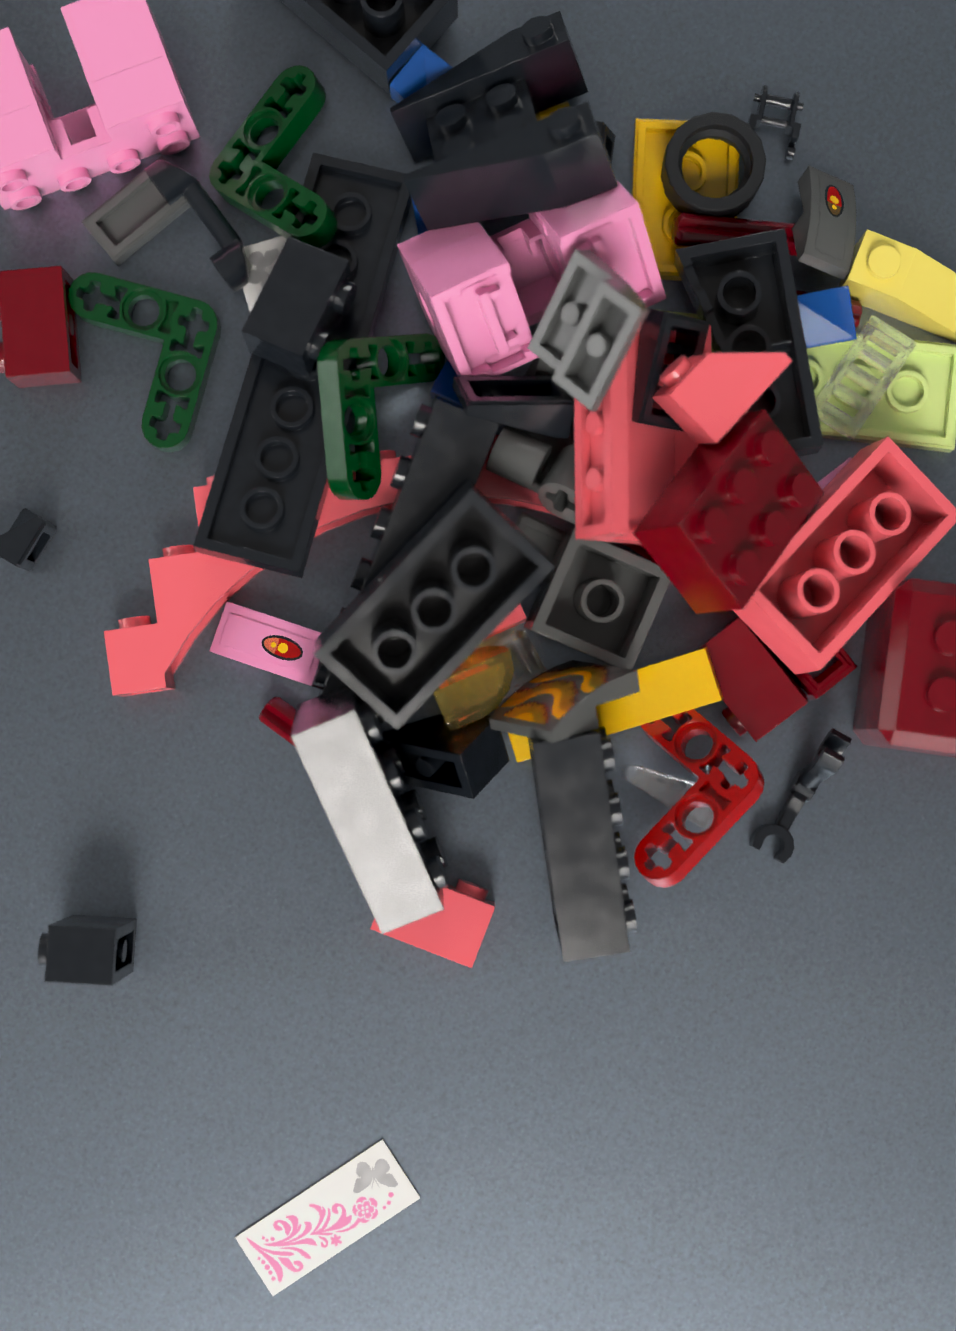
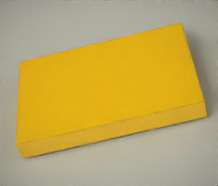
[631,118,739,281]

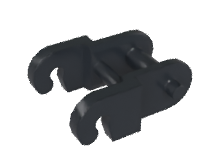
[747,85,804,161]

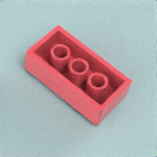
[733,436,956,675]

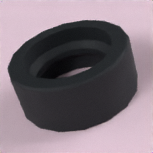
[661,112,766,218]

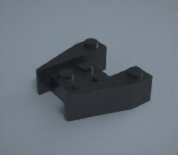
[390,11,618,230]

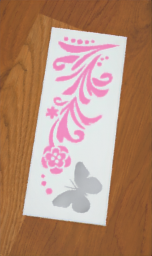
[235,1139,420,1296]

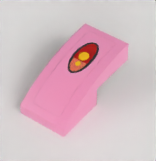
[209,602,321,686]

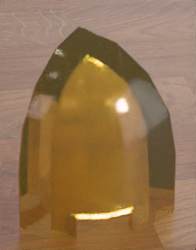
[433,646,514,732]

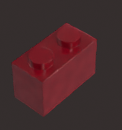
[0,266,82,388]
[694,616,808,742]

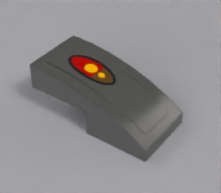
[792,166,856,280]

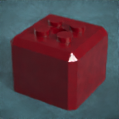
[853,578,956,758]

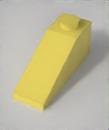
[838,229,956,343]

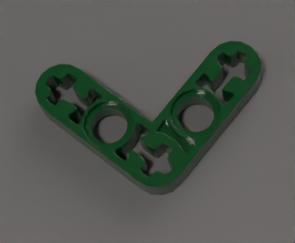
[209,65,338,248]
[68,272,221,453]
[317,333,445,500]

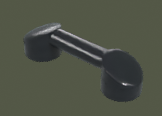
[144,160,249,293]

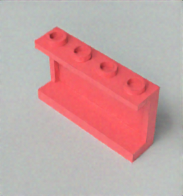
[574,326,712,545]

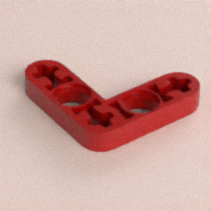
[634,709,765,888]

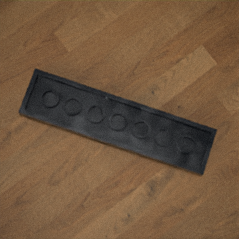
[193,153,412,578]

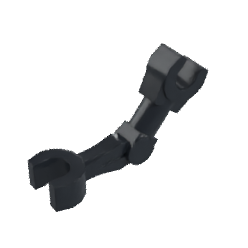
[750,728,852,863]

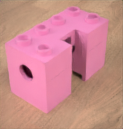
[0,0,200,210]
[397,180,667,376]

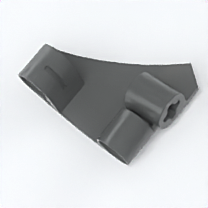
[486,358,575,524]

